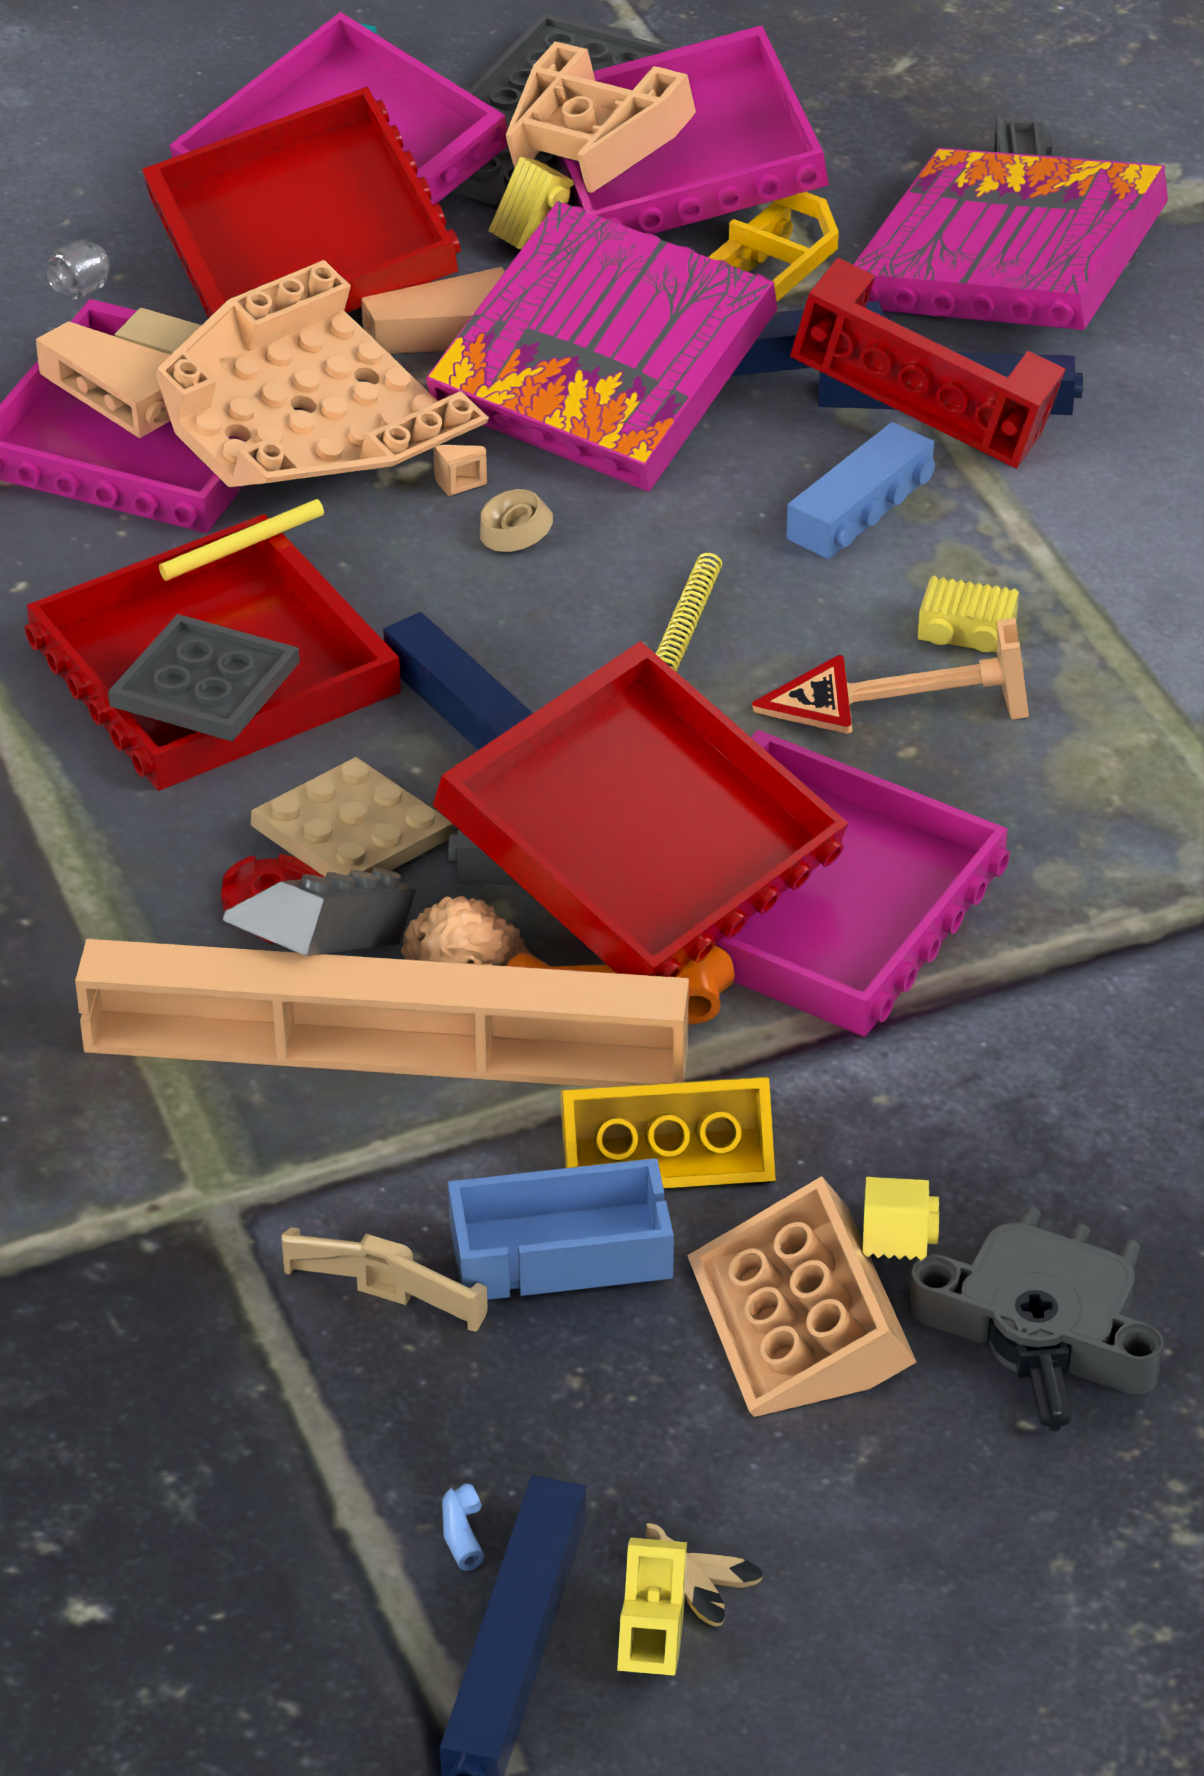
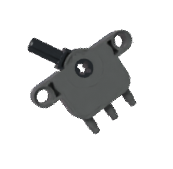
[909,1207,1164,1431]

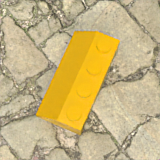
[560,1077,776,1188]

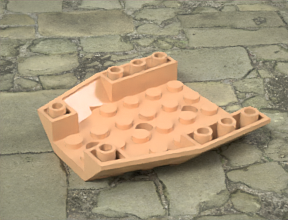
[155,260,489,487]

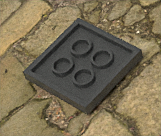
[108,614,300,742]

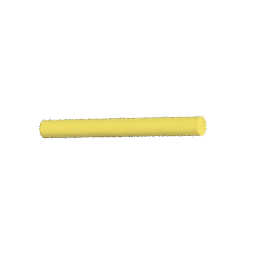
[159,499,324,581]

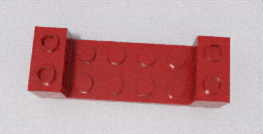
[790,258,1066,469]

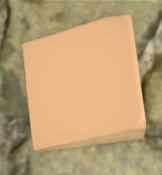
[433,445,487,496]

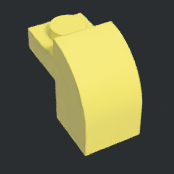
[617,1538,687,1676]

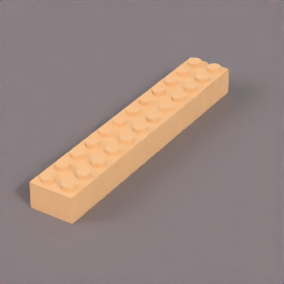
[75,939,689,1087]

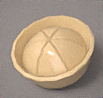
[480,489,553,552]

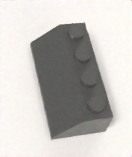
[222,868,416,956]

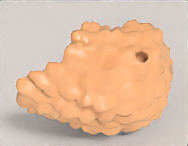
[401,896,529,966]

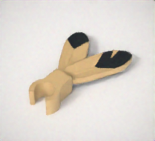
[645,1523,763,1626]

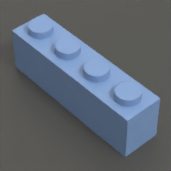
[786,422,935,560]

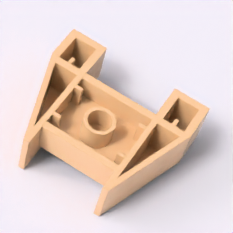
[506,41,696,193]

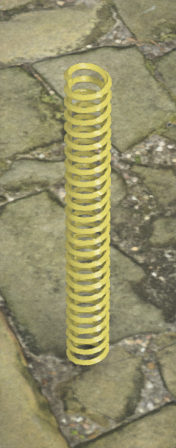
[656,553,723,672]

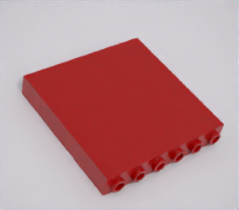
[142,86,461,319]
[24,514,401,791]
[433,641,849,977]

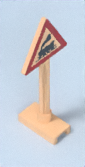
[752,618,1029,734]

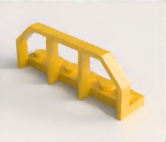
[709,192,839,302]

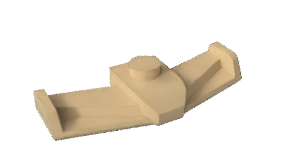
[281,1227,488,1331]

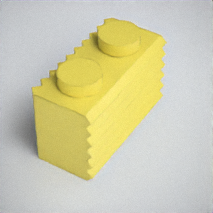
[488,156,574,250]
[918,575,1019,653]
[862,1177,939,1261]

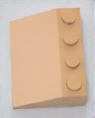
[687,1176,916,1417]

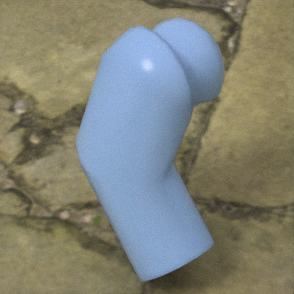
[442,1484,484,1571]

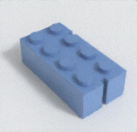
[448,1158,674,1300]

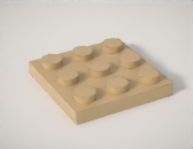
[251,757,453,877]

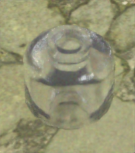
[47,239,110,299]

